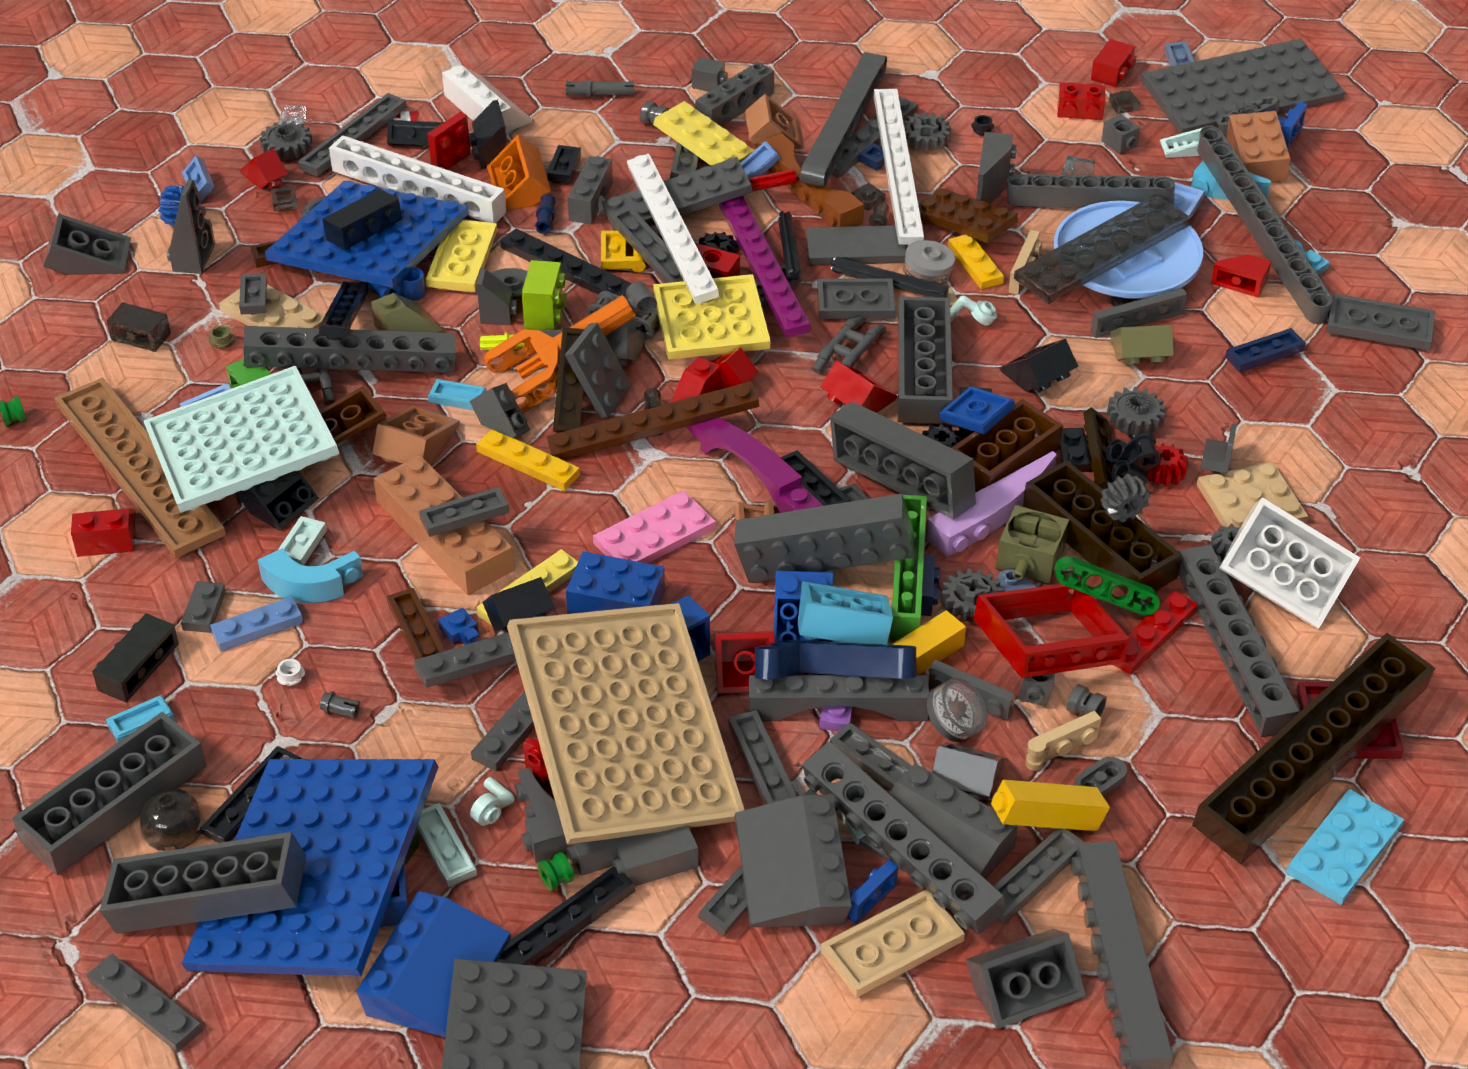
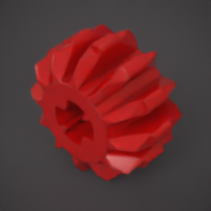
[1147,443,1189,487]

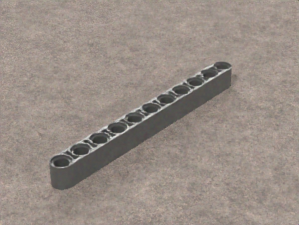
[800,52,887,187]
[1197,126,1333,324]

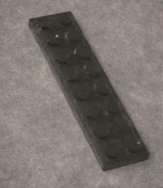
[1014,194,1191,304]

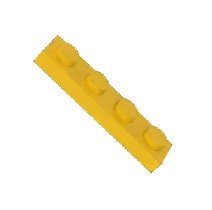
[476,429,580,491]

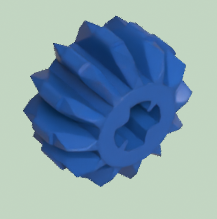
[158,185,184,226]

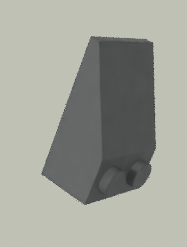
[976,132,1017,204]
[43,214,131,275]

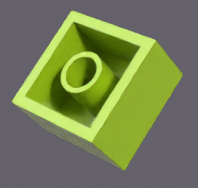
[522,260,567,330]

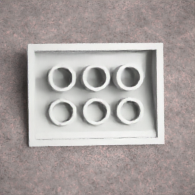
[1219,497,1360,629]

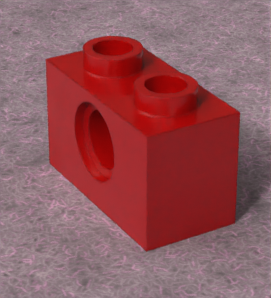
[695,243,740,278]

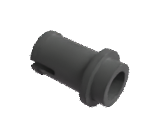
[320,691,360,719]

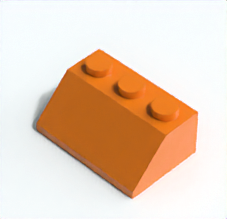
[487,135,551,210]

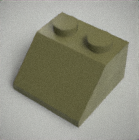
[1110,325,1174,364]

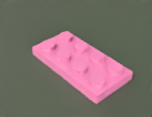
[593,490,716,563]

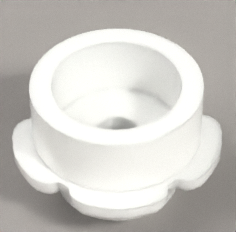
[276,659,305,686]

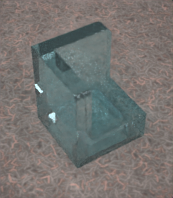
[1061,156,1095,175]

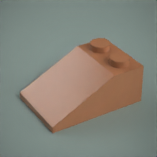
[372,405,460,465]

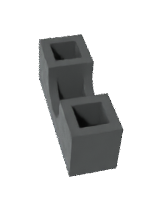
[567,156,613,225]

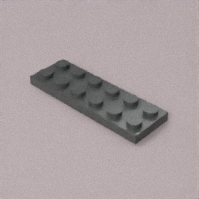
[602,157,753,231]

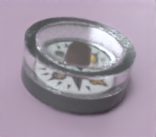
[927,678,987,742]

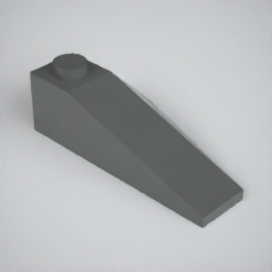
[167,179,216,274]
[539,328,646,366]

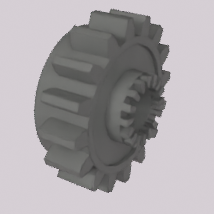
[260,120,313,162]
[1107,387,1166,436]

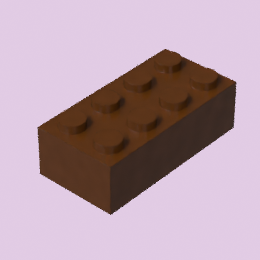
[952,399,1063,492]

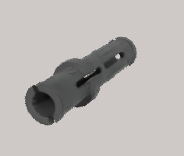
[566,79,634,98]

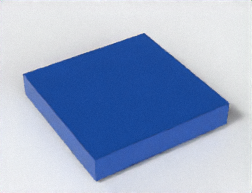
[939,386,1015,434]

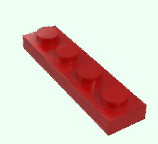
[1114,590,1198,675]

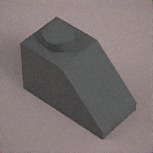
[477,268,518,325]

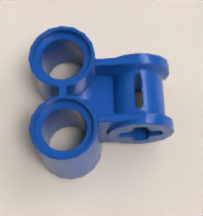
[369,268,426,301]

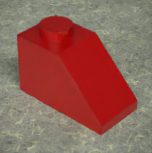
[240,148,288,189]
[1211,254,1271,298]
[710,347,758,389]
[671,357,720,403]

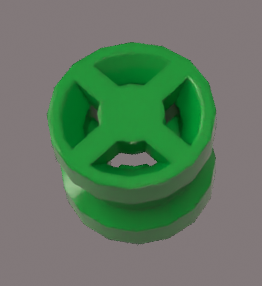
[0,396,26,427]
[537,852,574,891]

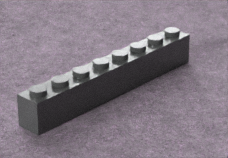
[1071,841,1173,1069]

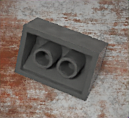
[966,929,1086,1028]

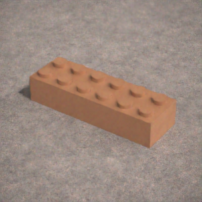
[373,455,515,595]

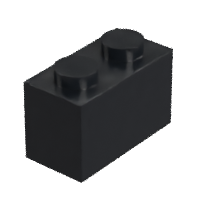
[482,577,555,634]

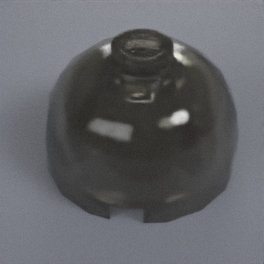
[140,788,204,851]

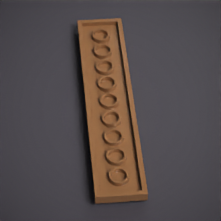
[55,377,226,558]

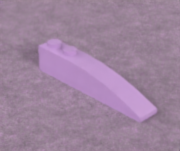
[926,451,1057,557]

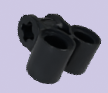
[1106,432,1161,485]

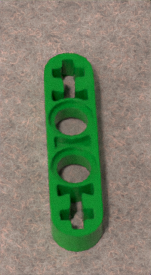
[1054,556,1160,616]

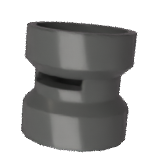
[640,101,670,128]
[1066,684,1107,716]

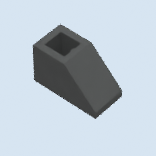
[469,383,530,438]

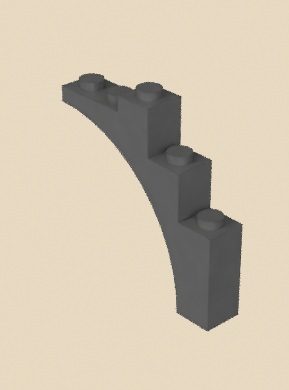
[515,767,699,886]

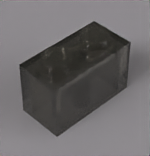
[106,302,171,352]

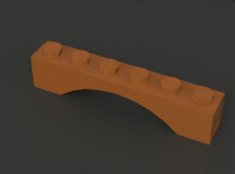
[758,133,864,227]

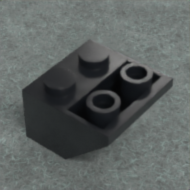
[235,471,319,530]

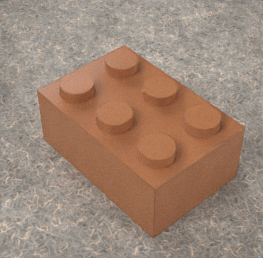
[1227,111,1290,181]

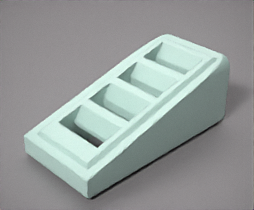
[1160,128,1202,158]

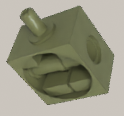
[996,505,1069,584]

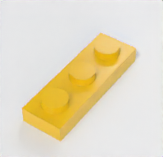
[948,235,1004,290]

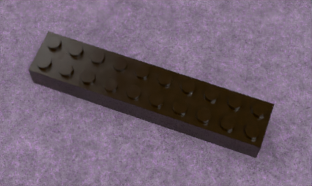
[1192,633,1435,864]

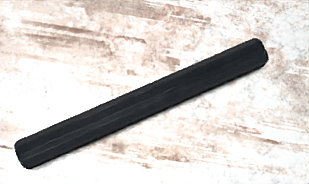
[778,211,801,281]
[831,257,949,298]

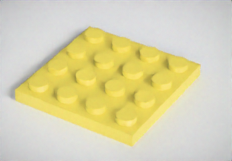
[653,274,771,360]

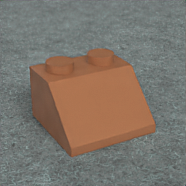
[745,94,802,149]

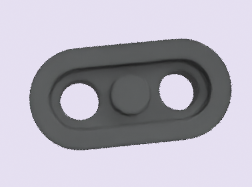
[1074,757,1127,797]

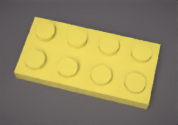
[653,101,755,165]
[425,220,497,292]

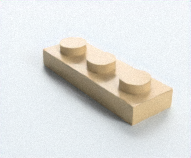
[1008,230,1042,295]

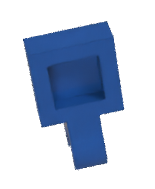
[438,608,479,645]

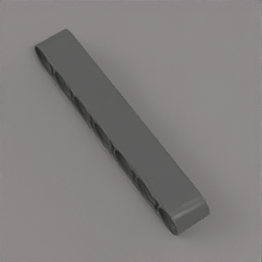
[1007,174,1175,209]

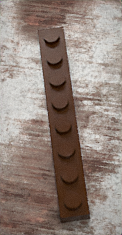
[546,381,760,460]

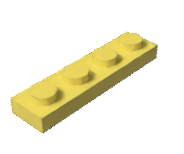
[477,549,578,626]

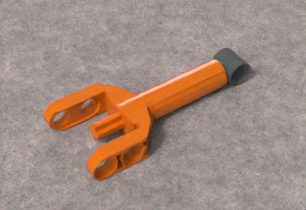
[484,281,657,413]

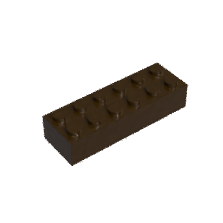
[1023,460,1182,600]

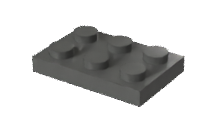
[817,278,895,319]
[565,323,632,418]

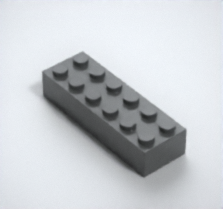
[897,296,953,424]
[830,402,976,520]
[734,493,915,583]
[12,712,206,875]
[100,832,306,934]

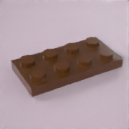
[918,188,1018,243]

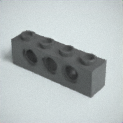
[695,62,774,127]

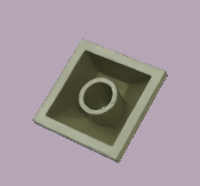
[371,293,443,333]

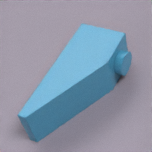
[1191,161,1272,200]

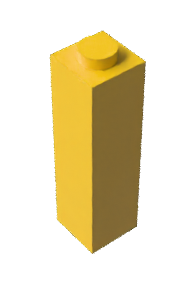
[892,610,966,675]
[991,780,1110,831]

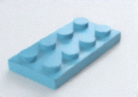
[1286,789,1404,906]

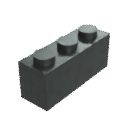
[92,613,179,703]

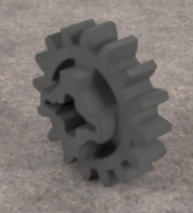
[903,112,951,151]
[941,568,1004,622]

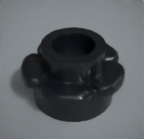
[971,115,994,136]

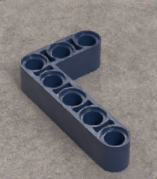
[755,640,916,679]

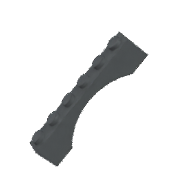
[749,675,929,721]

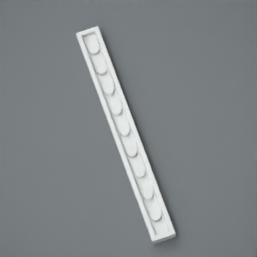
[874,89,924,245]
[627,154,720,305]

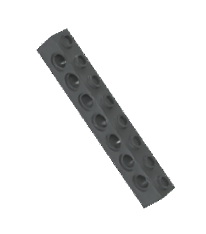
[244,326,456,373]
[1178,544,1301,737]
[802,741,1006,936]

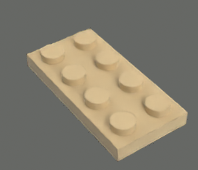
[219,284,325,328]
[820,889,965,998]

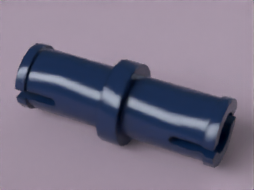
[535,194,556,234]

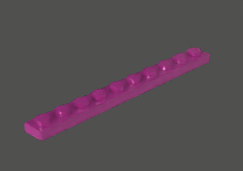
[719,196,811,338]

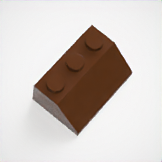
[319,386,386,449]

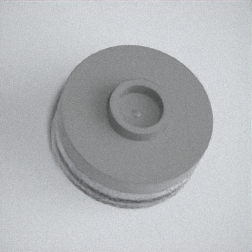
[903,240,955,285]

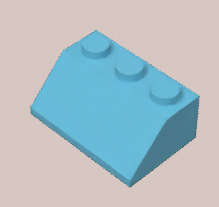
[798,581,893,644]

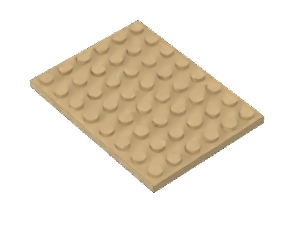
[507,603,744,845]

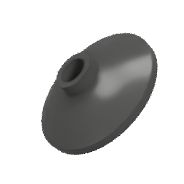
[492,268,528,297]

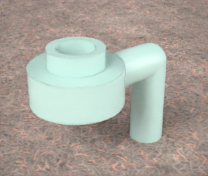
[950,296,997,326]
[470,777,515,826]

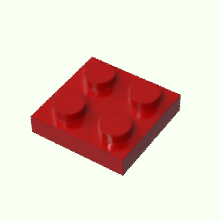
[428,112,471,170]

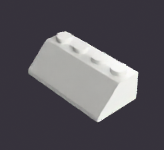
[442,65,532,133]

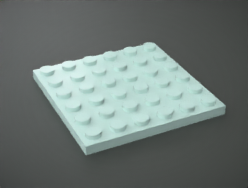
[144,366,340,513]

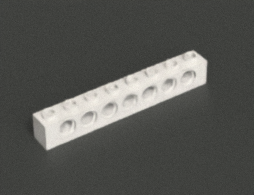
[329,135,506,223]

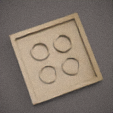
[1197,462,1308,528]

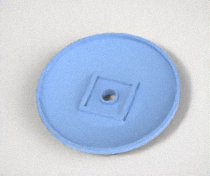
[1053,201,1203,298]

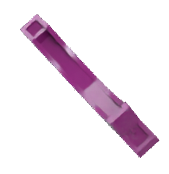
[686,417,823,513]

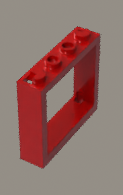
[973,584,1130,678]

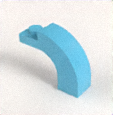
[258,548,363,603]

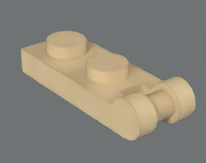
[1025,711,1101,771]

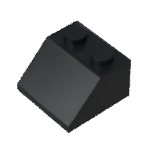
[469,100,507,169]
[999,338,1078,392]

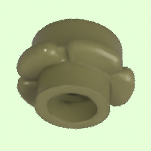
[209,325,234,349]

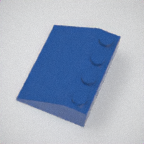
[356,891,511,1037]

